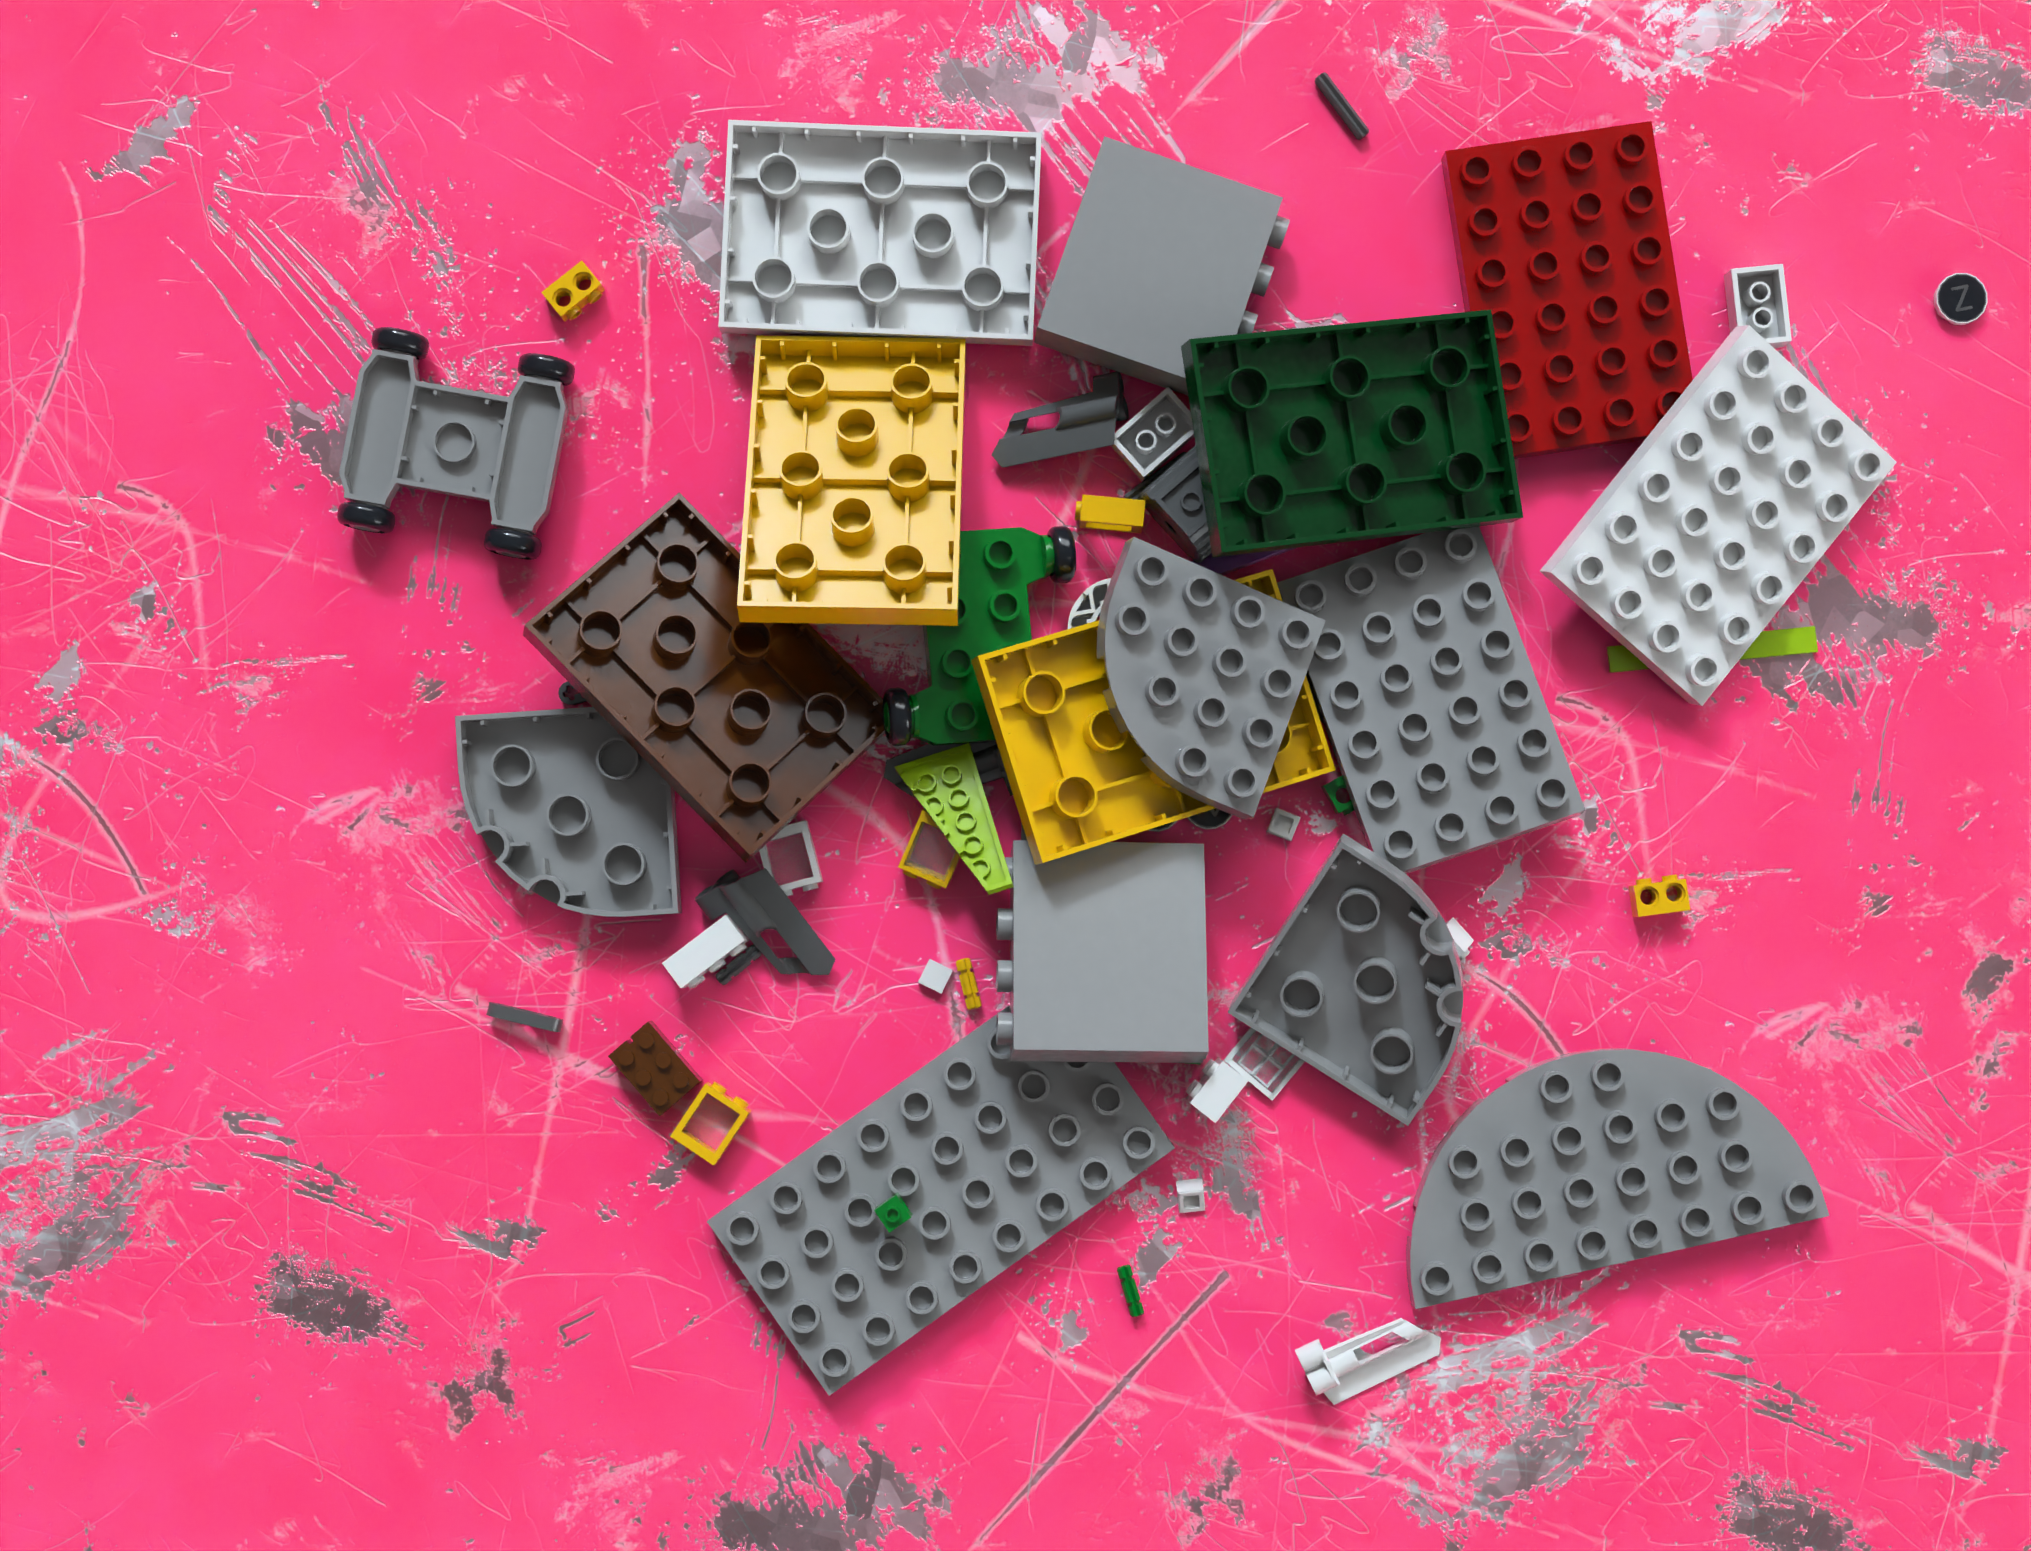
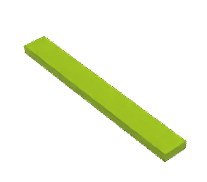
[1607,626,1818,673]

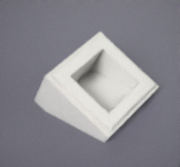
[1176,1178,1205,1213]

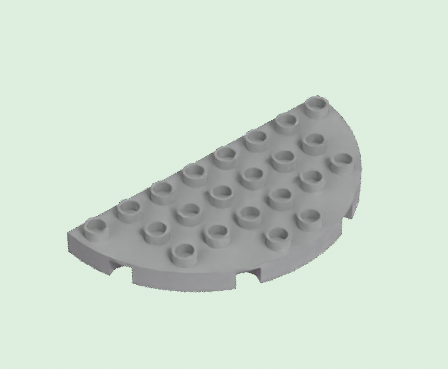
[1406,1048,1830,1309]

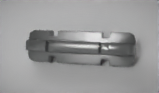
[715,944,762,985]

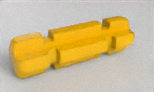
[956,958,982,1009]

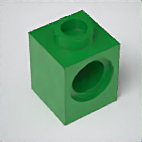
[1321,776,1355,816]
[874,1192,913,1233]

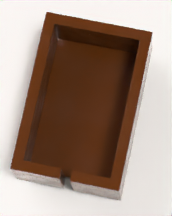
[608,1020,703,1116]

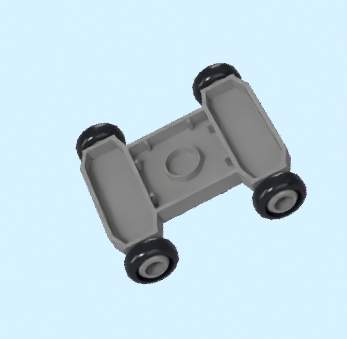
[337,327,575,560]

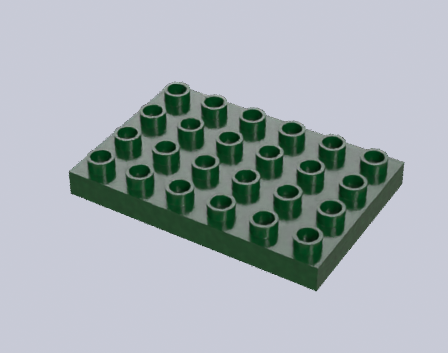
[1181,310,1523,558]

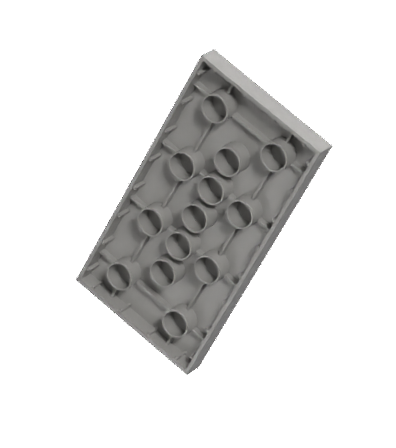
[707,1005,1175,1396]

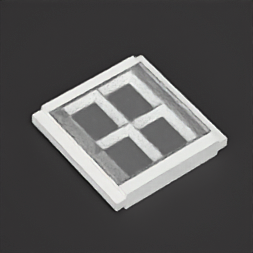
[1224,1027,1305,1101]

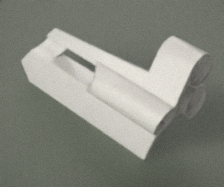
[1295,1318,1441,1405]

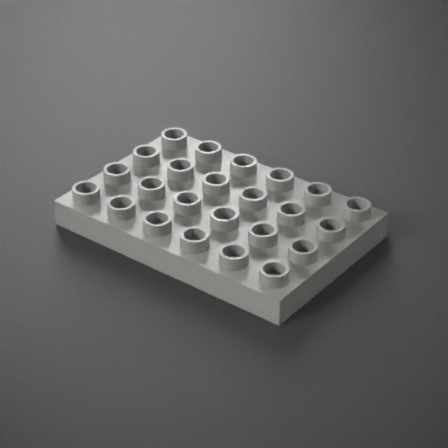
[1277,527,1585,874]

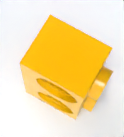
[541,260,605,322]
[1628,874,1690,917]

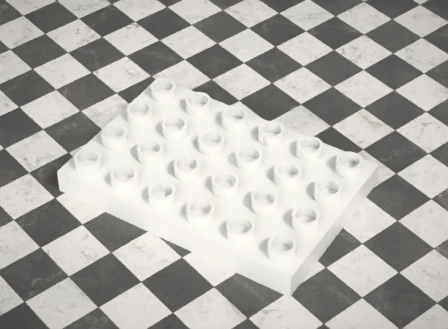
[718,120,1042,346]
[1540,325,1897,706]

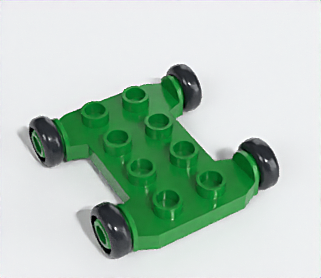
[882,526,1076,746]

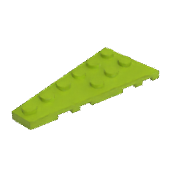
[894,743,1014,895]

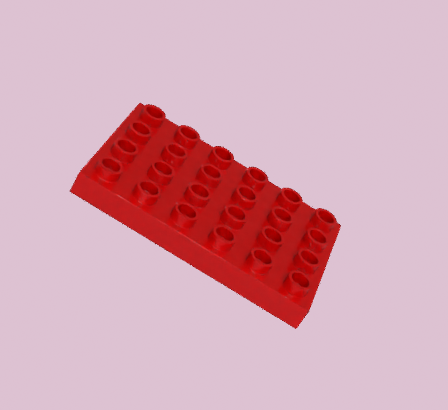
[1441,121,1693,459]

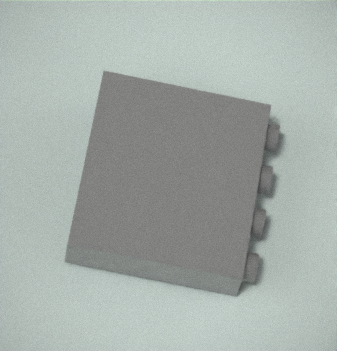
[1034,136,1290,396]
[996,840,1209,1063]

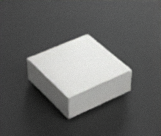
[1266,807,1301,842]
[918,959,953,994]

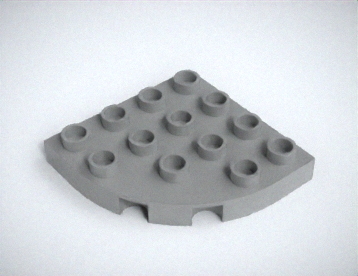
[1097,537,1326,820]
[455,707,682,917]
[1228,833,1463,1126]

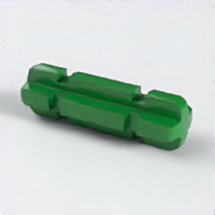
[1117,1265,1144,1317]

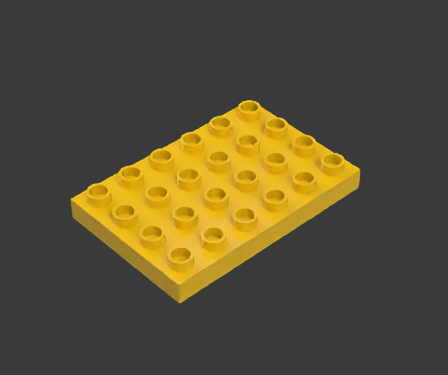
[737,335,966,626]
[971,569,1336,865]

